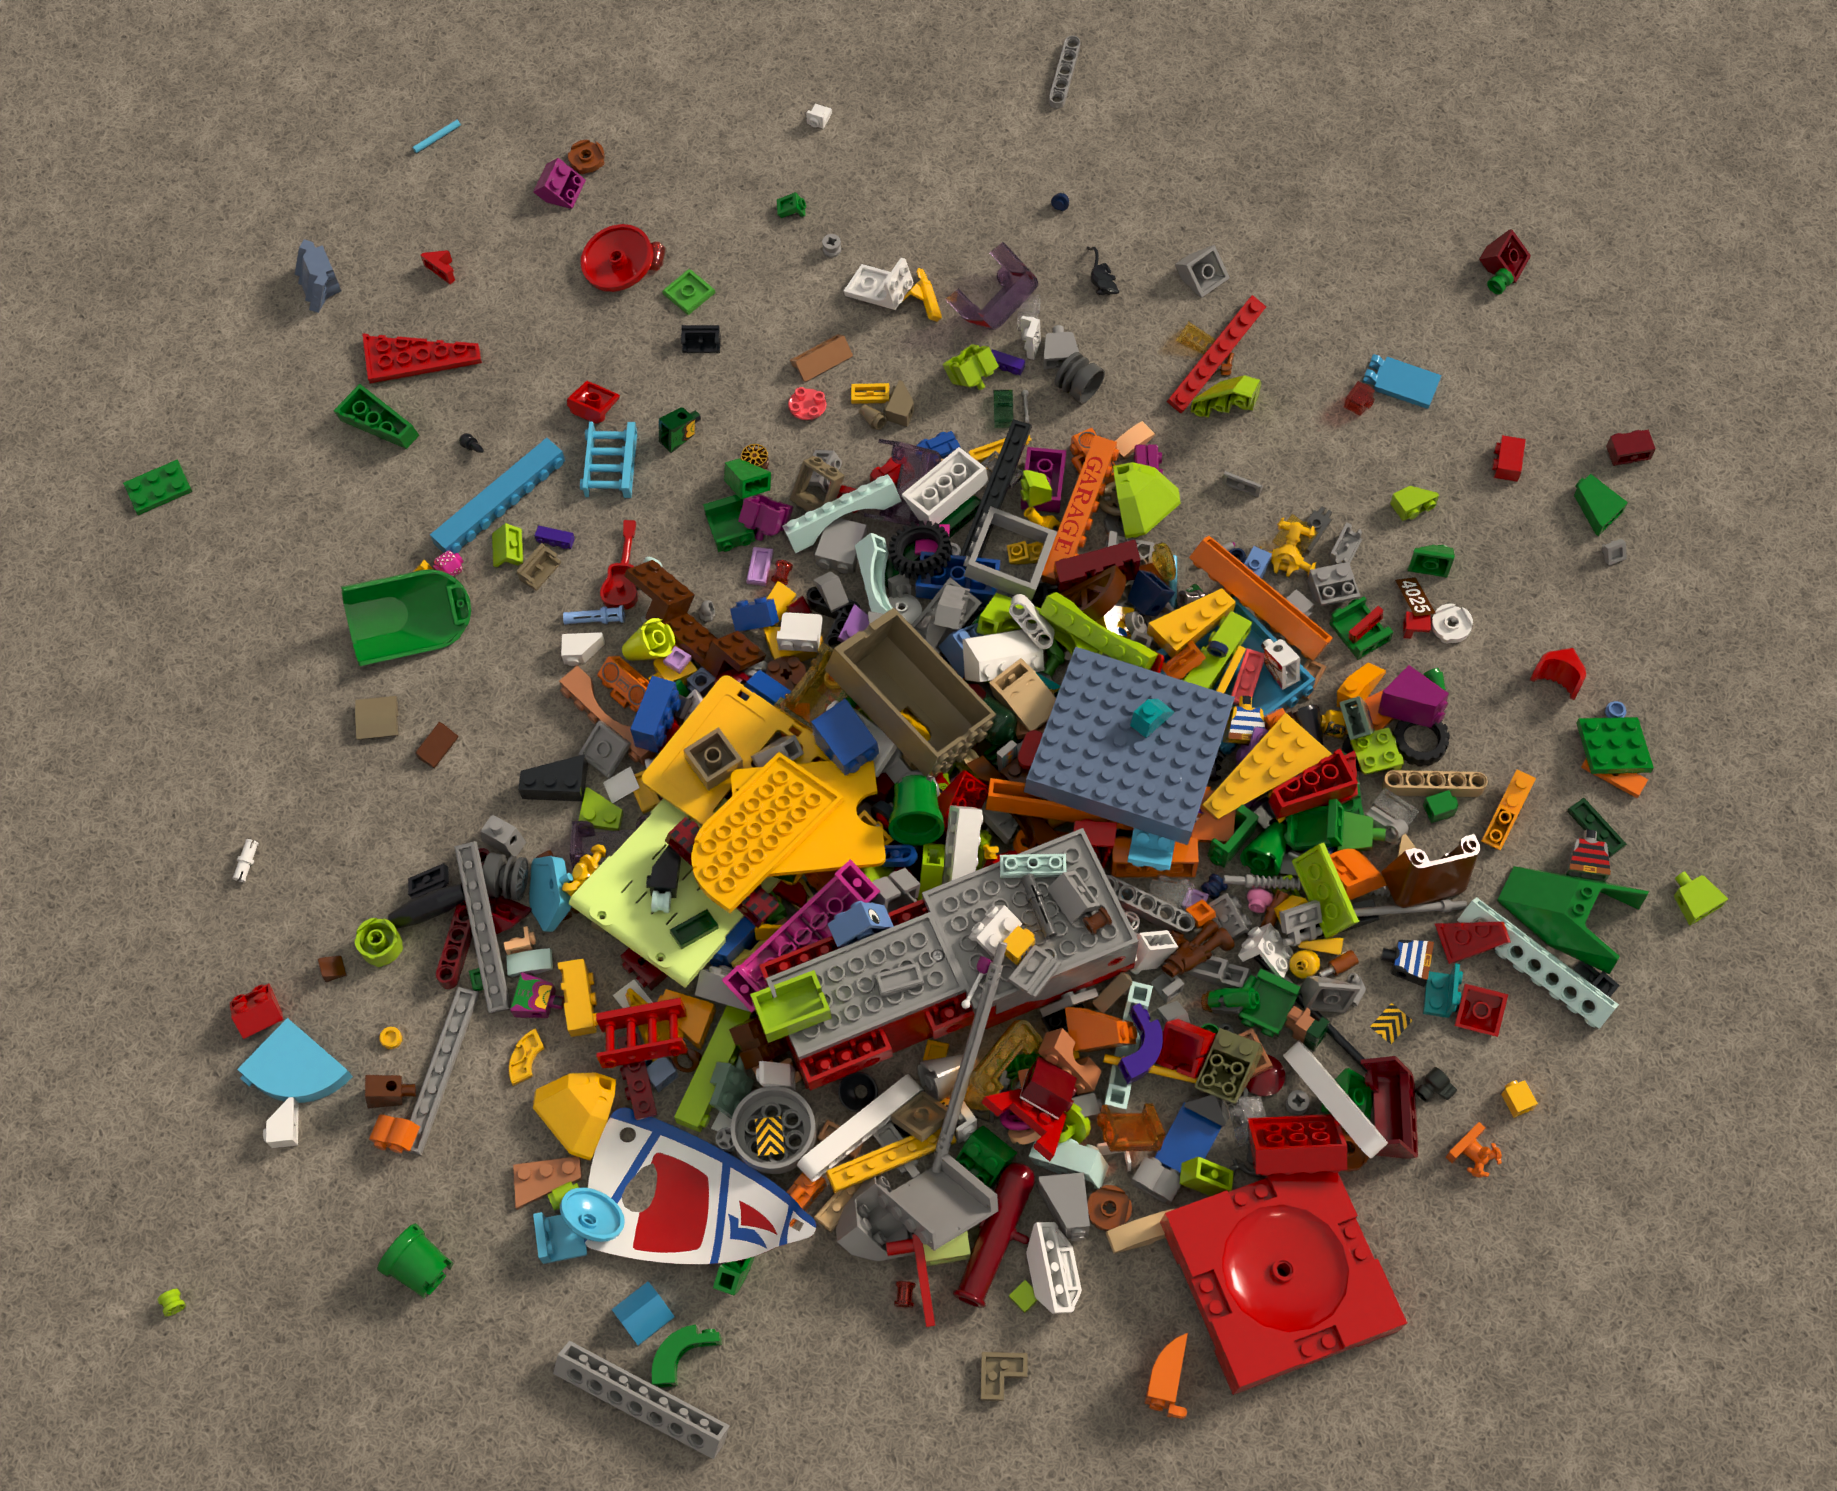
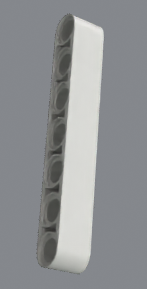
[1283,1040,1388,1159]
[797,1074,924,1182]

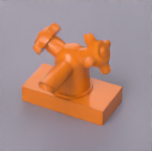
[1446,1122,1502,1178]

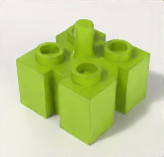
[942,344,999,390]

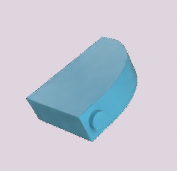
[237,1018,353,1103]

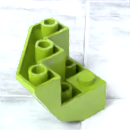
[1191,375,1261,418]
[1113,462,1181,539]

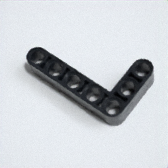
[806,586,860,691]

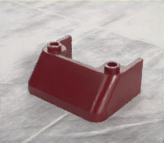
[1361,1056,1418,1159]

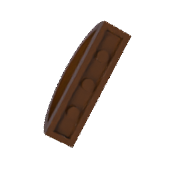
[1059,565,1126,621]

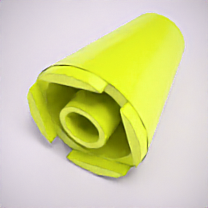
[622,618,675,661]

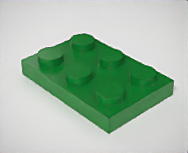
[123,459,192,515]

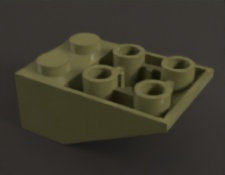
[1194,1028,1263,1105]

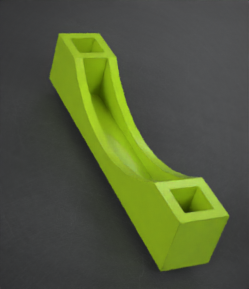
[1039,592,1158,670]

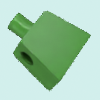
[1337,811,1386,852]

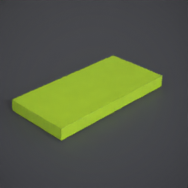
[1292,843,1359,939]

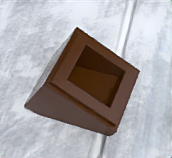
[318,956,347,982]

